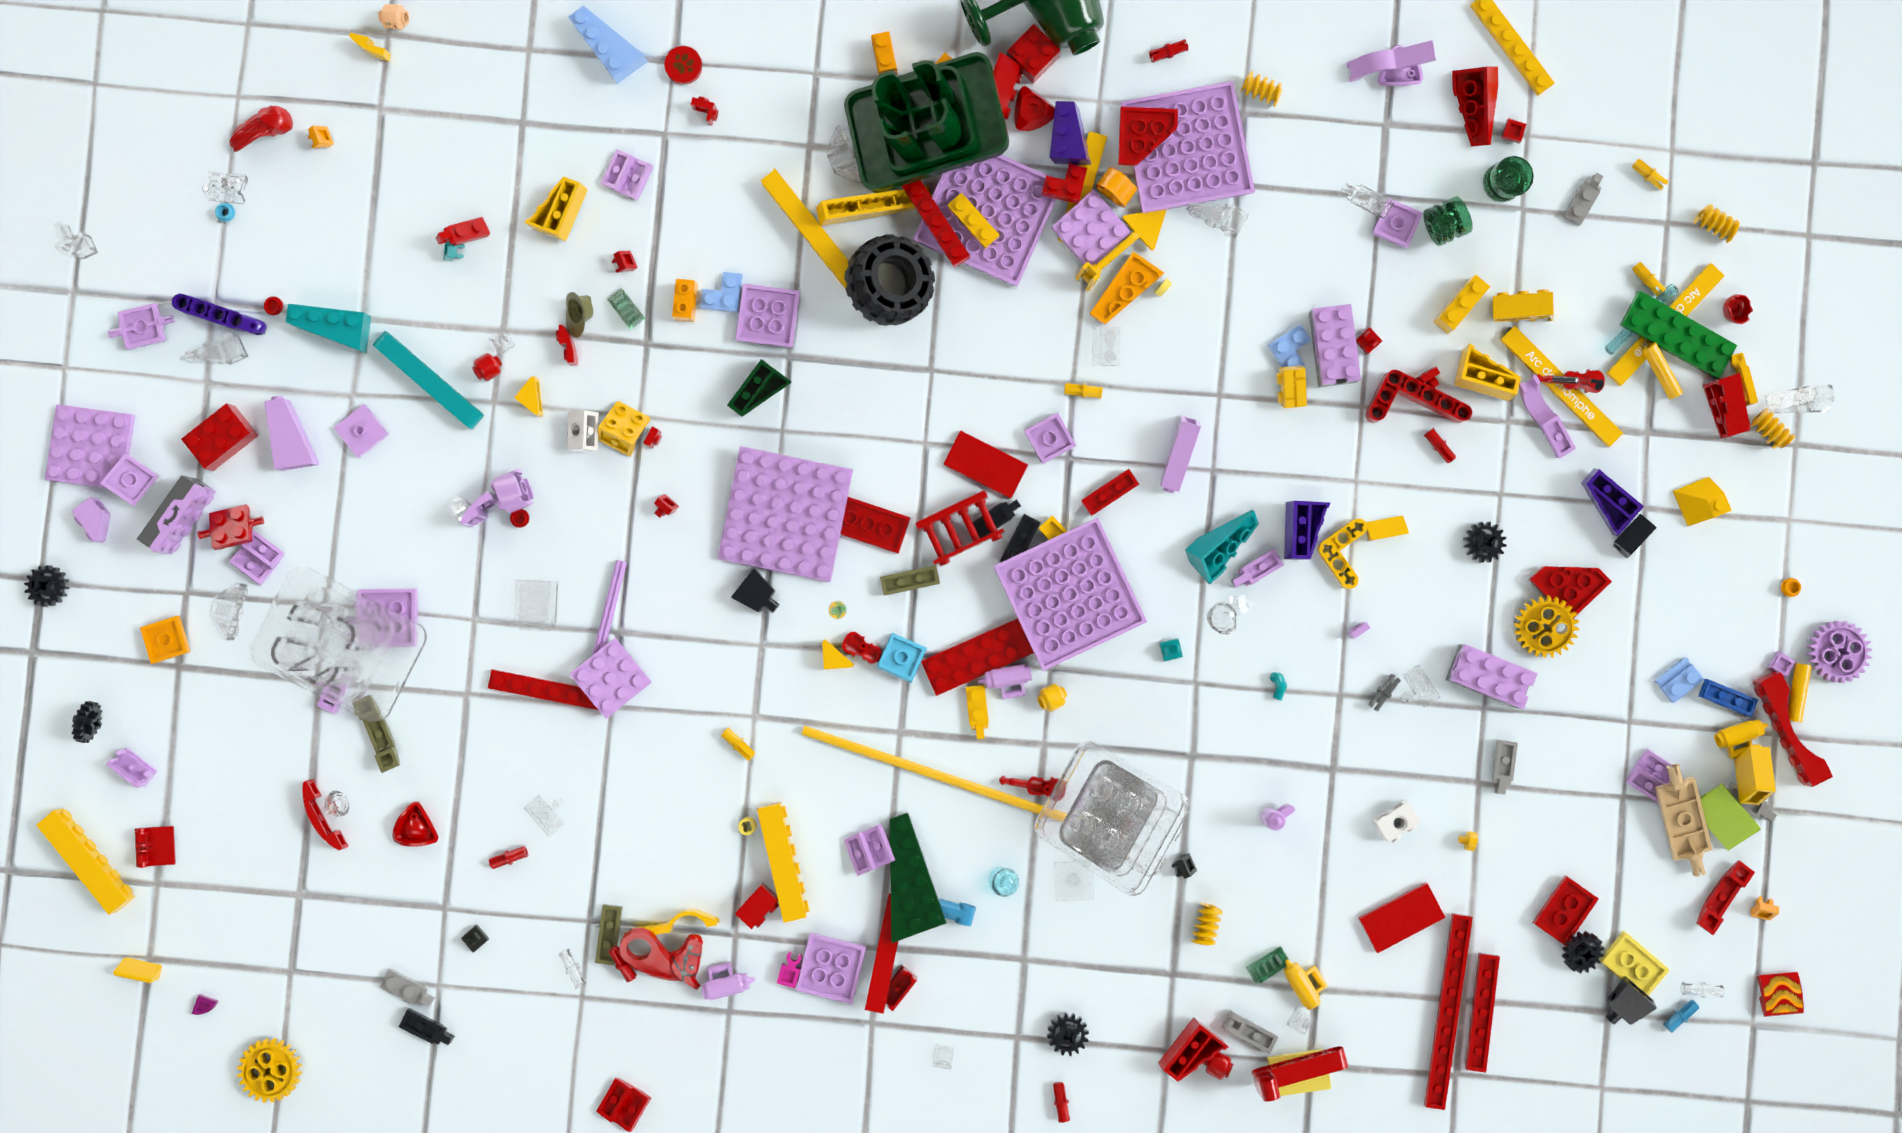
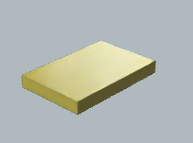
[1599,931,1670,995]
[1267,1049,1331,1096]

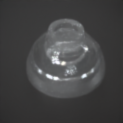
[322,790,350,817]

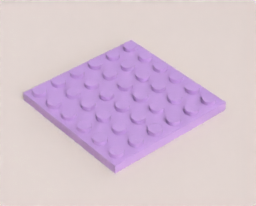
[1121,81,1255,214]
[913,155,1056,287]
[718,446,853,582]
[993,518,1147,671]

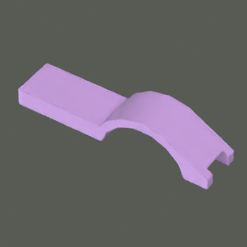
[1346,40,1436,82]
[1519,374,1576,458]

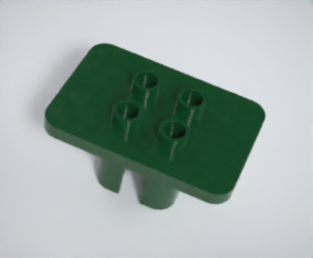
[844,52,1009,193]

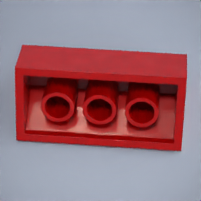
[993,53,1023,120]

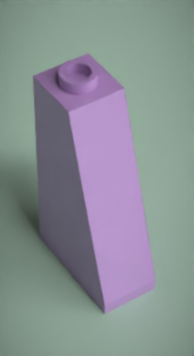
[264,396,319,471]
[1160,415,1201,493]

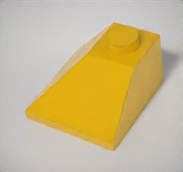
[1672,477,1732,526]

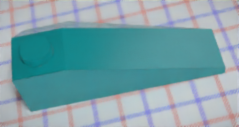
[1185,510,1259,584]

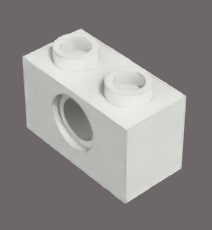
[567,411,599,452]
[1372,800,1421,842]

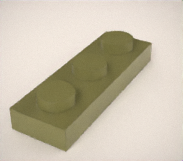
[880,565,940,596]
[595,904,623,965]

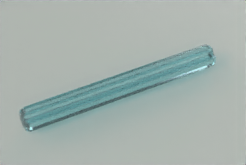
[1605,284,1678,355]

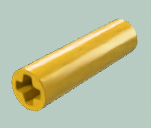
[1642,342,1683,399]
[1788,663,1812,723]

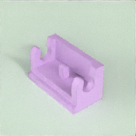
[106,748,157,788]

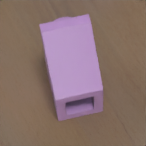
[72,497,110,543]

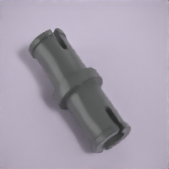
[1368,674,1401,712]

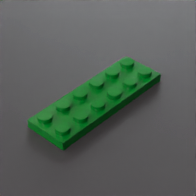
[1620,291,1737,379]

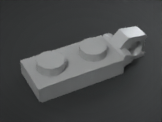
[1563,173,1604,226]
[1492,740,1518,794]
[1727,782,1777,821]
[380,968,435,1007]

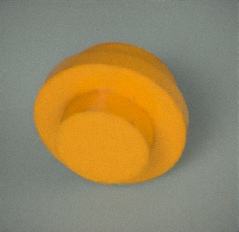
[1781,578,1801,597]

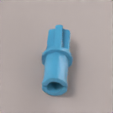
[1663,1000,1700,1033]

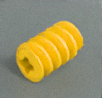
[1240,71,1283,107]
[1693,204,1740,243]
[1750,408,1795,449]
[1191,903,1223,946]

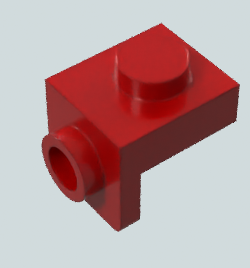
[690,96,718,126]

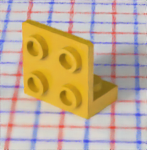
[598,401,650,457]

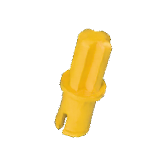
[1632,159,1669,190]
[1632,262,1666,297]
[1064,383,1103,399]
[721,727,755,761]

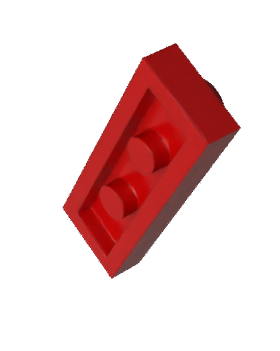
[1081,469,1139,516]

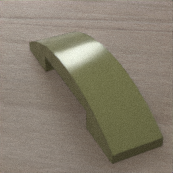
[352,695,400,773]

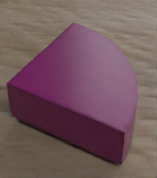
[191,994,219,1015]

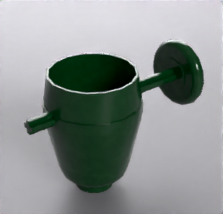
[960,0,1104,56]

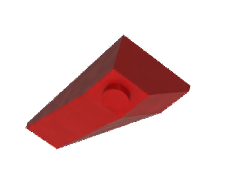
[1452,66,1498,147]

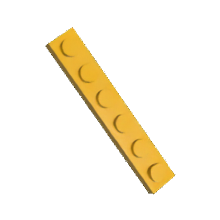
[1470,0,1555,96]

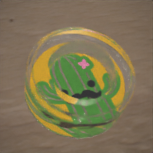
[828,600,847,620]

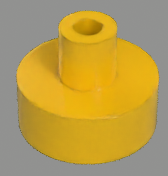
[1458,831,1478,852]

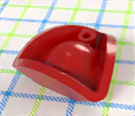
[1014,86,1055,131]
[392,802,439,847]

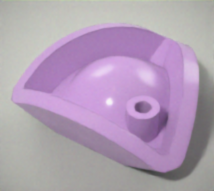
[1378,45,1423,86]

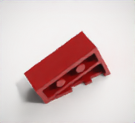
[1702,373,1750,439]
[1158,1017,1229,1082]

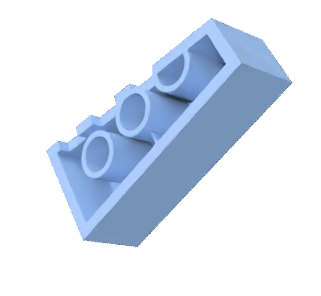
[568,5,648,84]

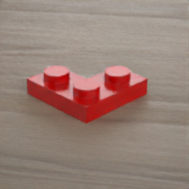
[1041,164,1087,204]

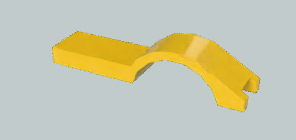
[634,909,719,935]

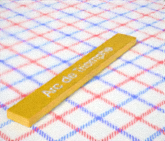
[1606,263,1725,386]
[1500,326,1623,447]

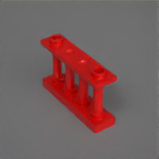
[915,490,1005,567]

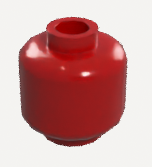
[472,353,502,382]
[1203,1052,1234,1080]

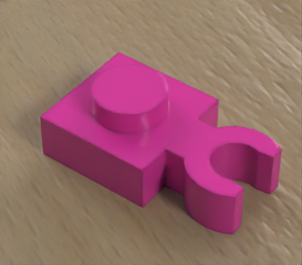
[777,951,802,988]

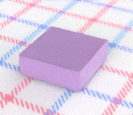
[1347,622,1370,639]
[1767,651,1796,678]

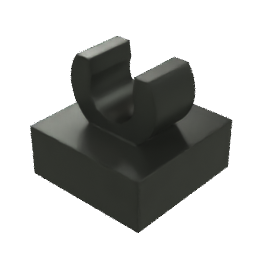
[1171,853,1197,879]
[461,925,489,953]

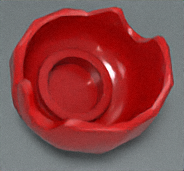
[1723,294,1753,324]

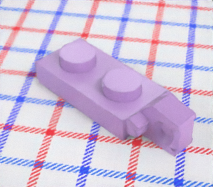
[1231,549,1284,588]

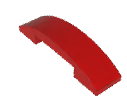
[302,779,349,851]
[1696,860,1755,935]

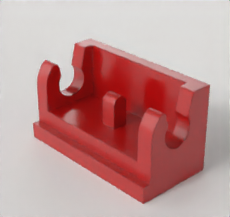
[886,965,917,1011]

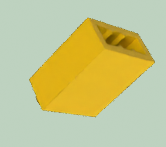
[1734,744,1776,805]

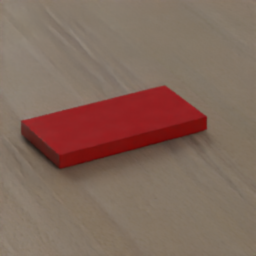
[943,430,1028,499]
[840,497,911,554]
[1358,883,1446,954]

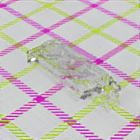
[1341,183,1394,219]

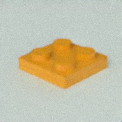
[140,616,191,664]

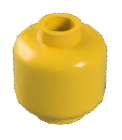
[1037,683,1067,712]

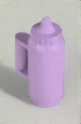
[979,664,1032,700]
[1260,803,1295,831]
[701,962,755,1001]

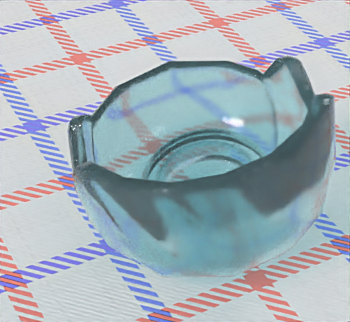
[988,867,1019,897]

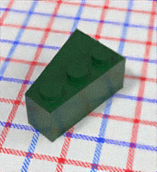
[727,359,792,417]

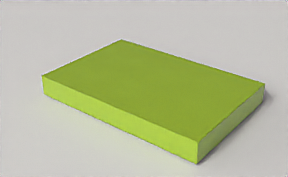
[1700,783,1761,851]

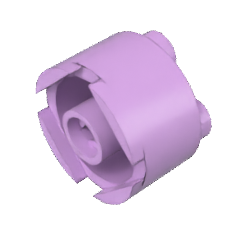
[491,469,534,513]

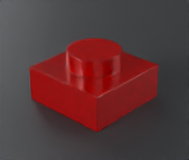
[1501,118,1527,144]
[643,426,662,448]

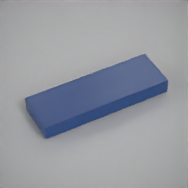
[1698,679,1758,718]

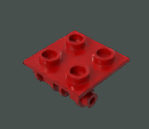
[135,826,176,868]

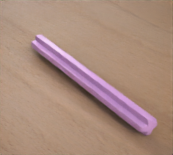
[592,560,627,655]

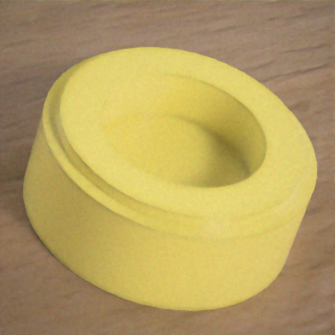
[1154,278,1172,297]

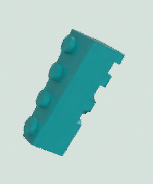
[285,304,371,354]

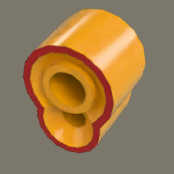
[1096,167,1138,208]

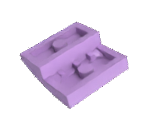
[601,149,654,201]
[460,492,498,527]
[229,530,285,586]
[1626,748,1681,804]
[844,824,895,876]

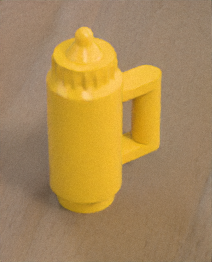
[1714,719,1768,759]
[1284,959,1328,1010]

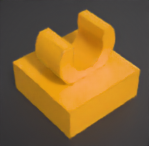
[308,126,334,148]
[1751,896,1779,921]

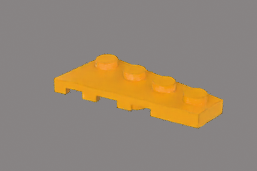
[1089,251,1164,325]

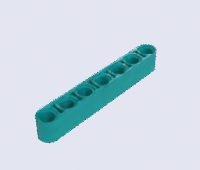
[372,330,485,430]

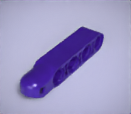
[172,293,267,335]

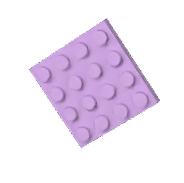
[45,404,135,488]

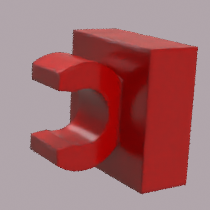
[612,251,638,273]
[1356,327,1382,355]
[1415,366,1440,388]
[654,494,679,518]

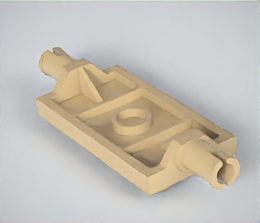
[1655,764,1713,877]

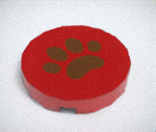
[664,46,703,84]

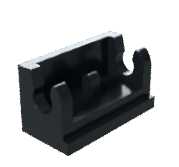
[1613,513,1657,558]

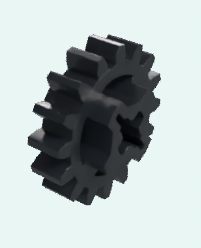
[1463,522,1507,563]
[24,565,70,607]
[71,701,102,743]
[1561,931,1605,974]
[1047,1012,1089,1056]

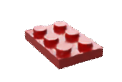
[1532,875,1599,946]

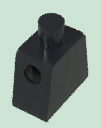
[731,568,780,613]
[1606,976,1657,1025]

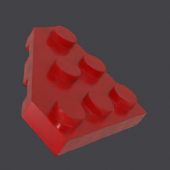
[1118,106,1178,166]
[1528,566,1612,619]

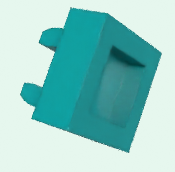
[443,242,465,261]
[1159,638,1183,662]

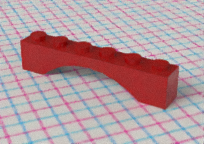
[1752,672,1833,787]

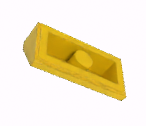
[1366,515,1409,541]
[113,957,162,983]

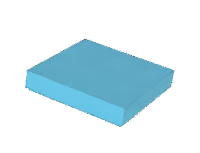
[876,633,927,683]

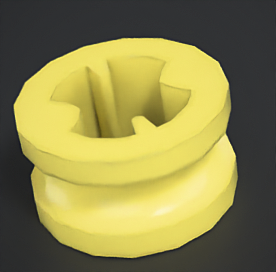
[738,817,757,835]

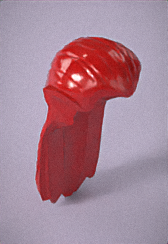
[229,105,293,152]

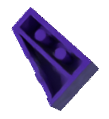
[1049,101,1092,165]
[1581,468,1644,536]
[1284,501,1331,560]

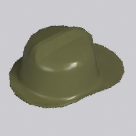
[566,292,593,338]

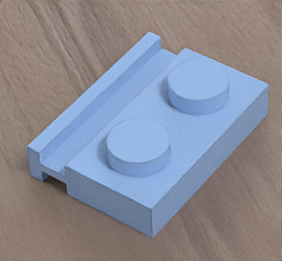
[1654,657,1704,703]

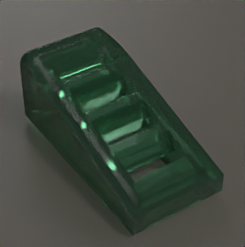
[607,288,646,330]
[1246,946,1289,984]

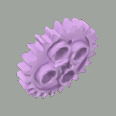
[1806,621,1872,683]

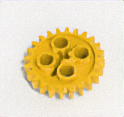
[1513,595,1579,658]
[237,1038,303,1103]

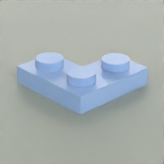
[700,272,743,313]
[1268,324,1311,367]

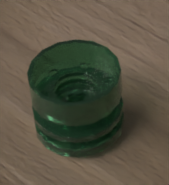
[1483,156,1534,202]
[1423,196,1473,246]

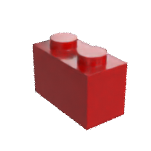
[735,883,779,930]

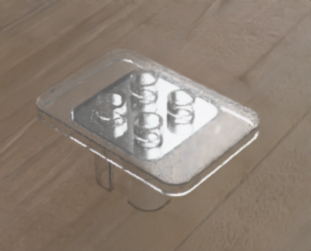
[249,566,427,722]
[1035,741,1189,896]

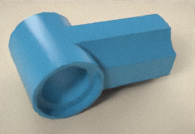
[939,898,976,926]

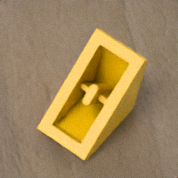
[514,376,543,417]
[822,639,855,669]

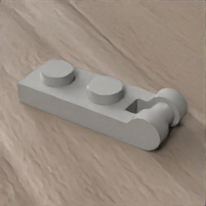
[1221,1010,1278,1054]

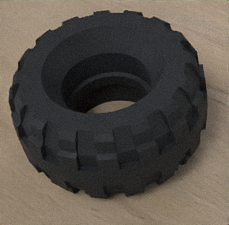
[844,234,935,326]

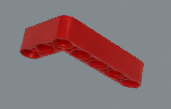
[1365,369,1473,423]
[1252,1046,1349,1102]

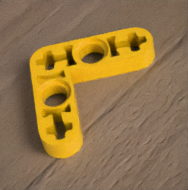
[1317,518,1367,589]

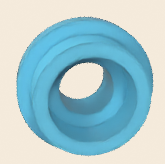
[215,203,235,222]

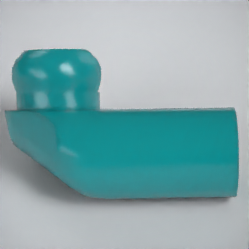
[1270,672,1287,701]

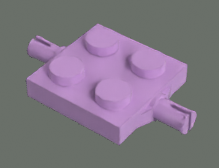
[108,303,175,350]

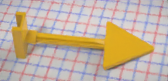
[1075,210,1167,292]

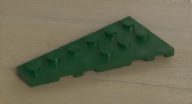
[890,812,947,943]

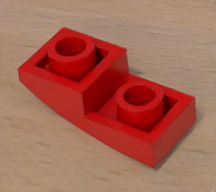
[556,325,578,366]

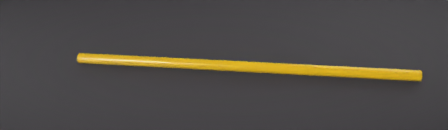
[801,726,1096,832]

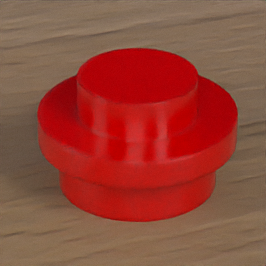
[264,296,284,316]
[510,509,530,528]

